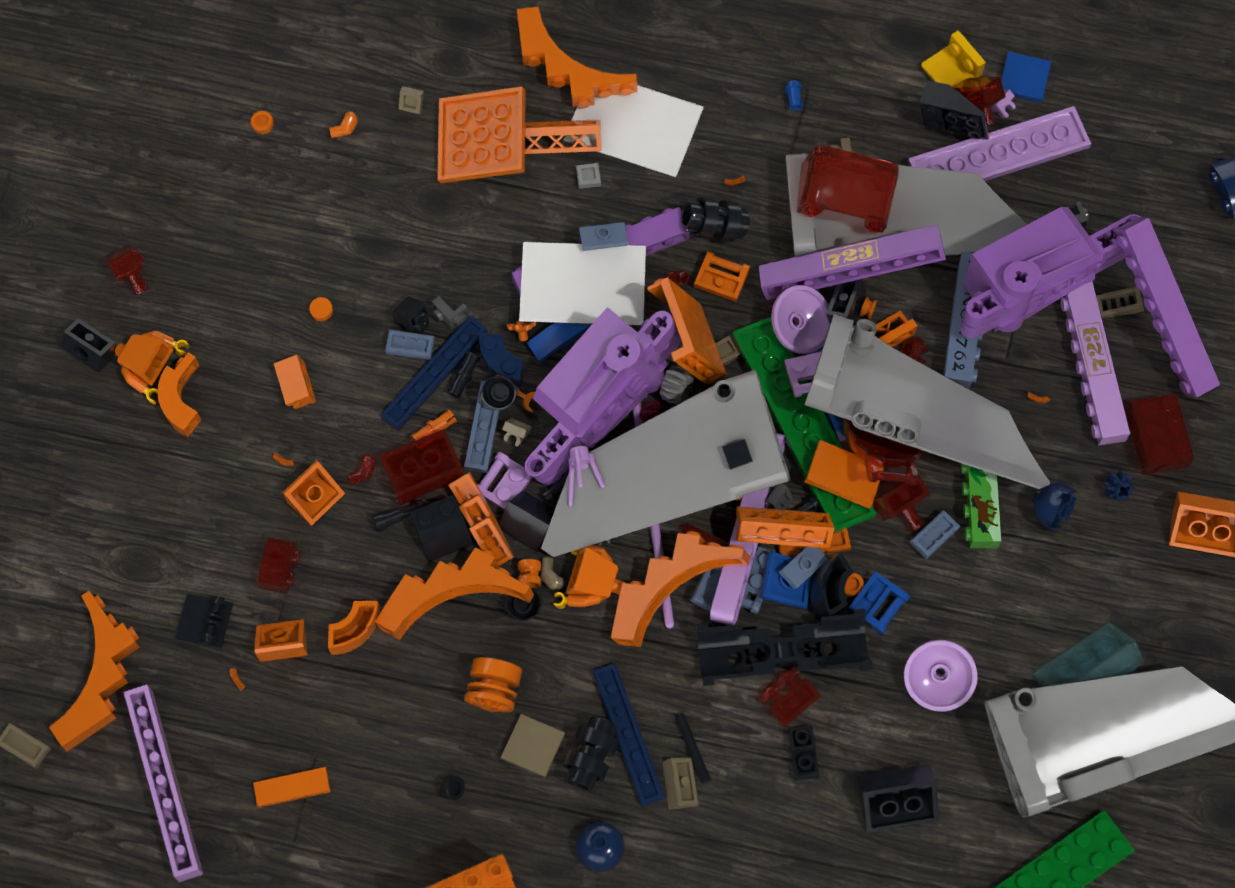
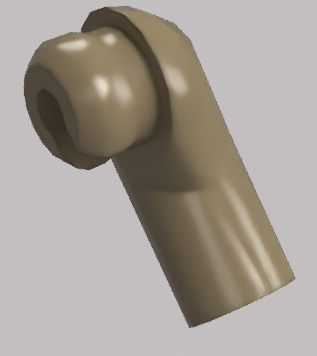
[540,557,564,590]

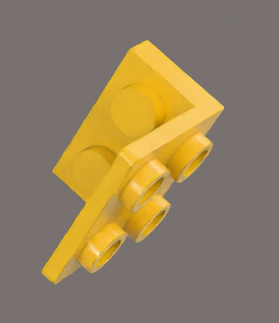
[921,30,986,91]

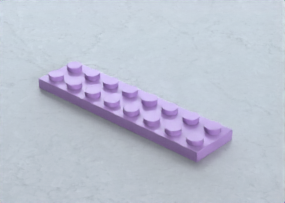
[908,106,1091,181]

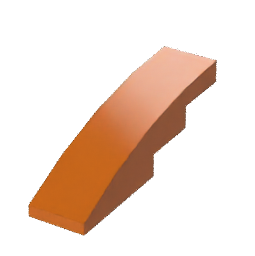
[449,472,514,566]

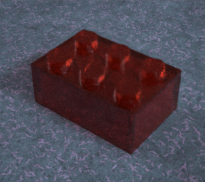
[1126,393,1195,475]
[379,429,464,505]

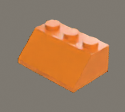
[1169,492,1235,557]

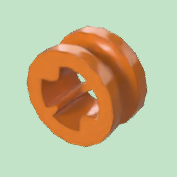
[860,297,877,320]

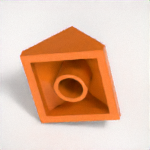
[282,460,345,526]
[254,619,308,662]

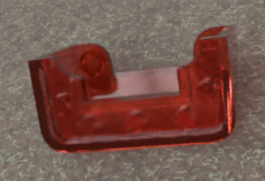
[797,145,899,233]

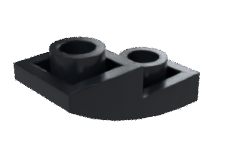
[788,726,819,781]

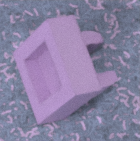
[984,90,1016,118]

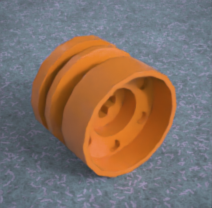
[464,657,522,712]

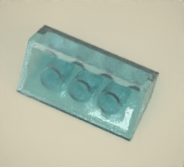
[1032,623,1144,687]

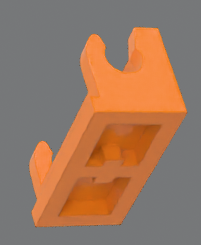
[274,355,316,409]

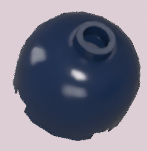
[1033,483,1077,532]
[576,821,625,872]

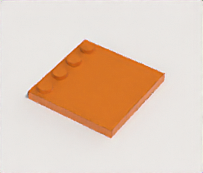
[437,87,525,183]

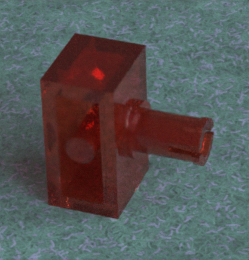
[953,76,1006,125]
[105,244,149,295]
[873,474,930,532]
[256,537,300,594]

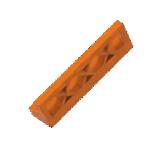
[525,120,602,154]
[876,310,917,348]
[736,506,834,548]

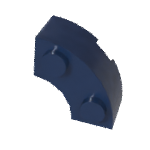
[1209,157,1235,219]
[479,333,524,390]

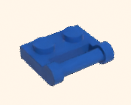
[848,571,910,635]

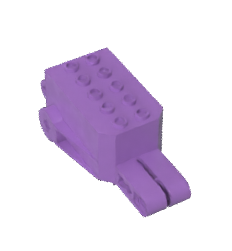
[960,207,1141,338]
[525,307,682,487]

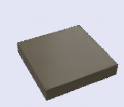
[501,714,565,778]

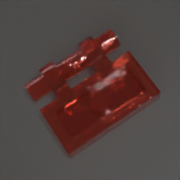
[757,667,821,728]

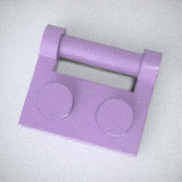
[784,352,821,398]
[477,452,533,511]

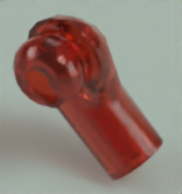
[664,270,690,286]
[348,454,376,485]

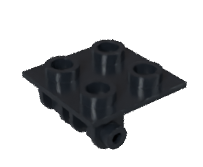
[175,593,234,648]

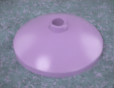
[771,285,830,354]
[904,640,977,711]

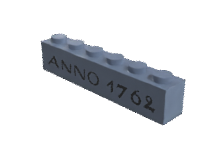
[943,252,983,389]

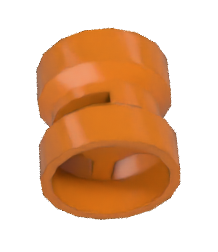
[517,559,541,588]

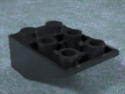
[919,80,989,140]

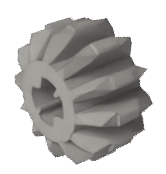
[660,365,694,405]

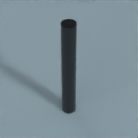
[675,713,711,784]

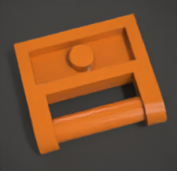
[694,251,751,302]

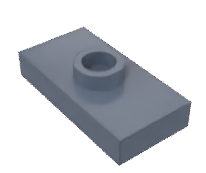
[579,222,628,251]
[385,330,435,360]
[910,510,960,560]
[779,547,828,590]
[690,567,723,612]

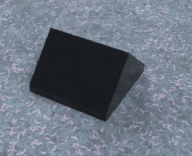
[499,490,555,553]

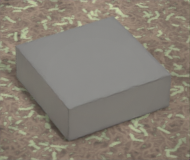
[576,163,601,189]

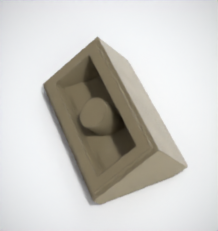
[662,758,699,809]

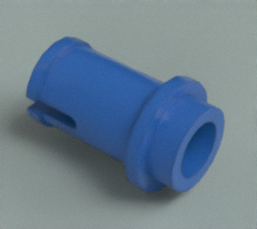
[785,81,803,111]

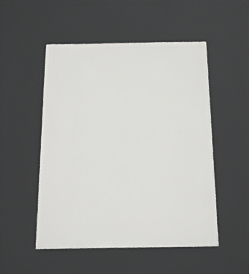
[564,85,704,177]
[519,242,646,325]

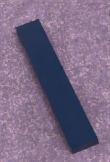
[380,316,488,432]
[593,663,665,807]

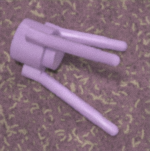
[568,446,605,507]

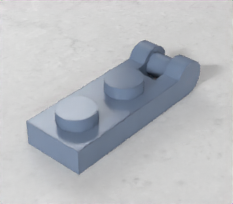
[740,547,770,615]

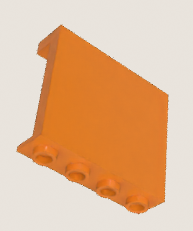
[647,277,727,385]
[427,854,515,888]

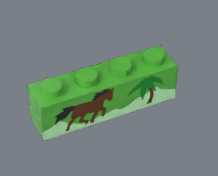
[961,463,1001,548]

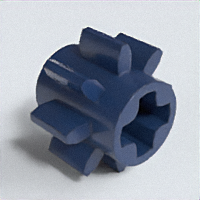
[1103,470,1134,501]

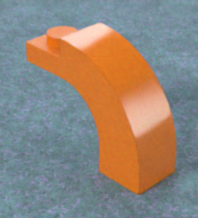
[158,352,201,438]

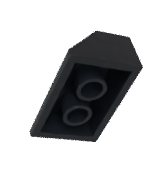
[857,764,939,833]

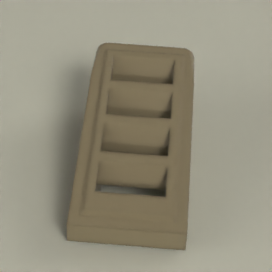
[1096,286,1144,318]

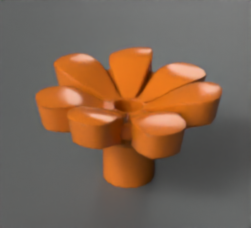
[506,321,536,341]

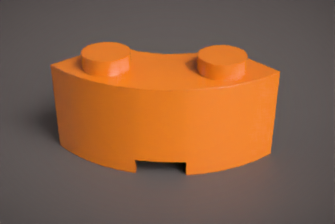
[328,601,381,655]

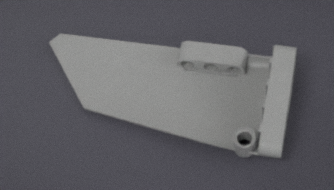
[786,147,1027,257]
[805,314,1050,489]
[541,370,791,557]
[985,667,1235,817]

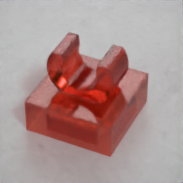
[901,337,928,364]

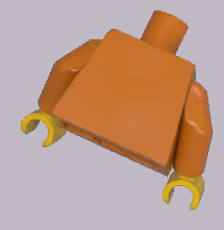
[115,331,189,404]
[553,545,626,609]

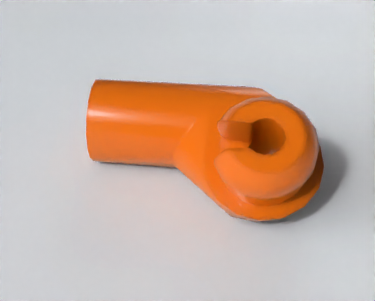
[329,112,358,138]

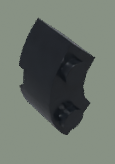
[810,552,853,621]

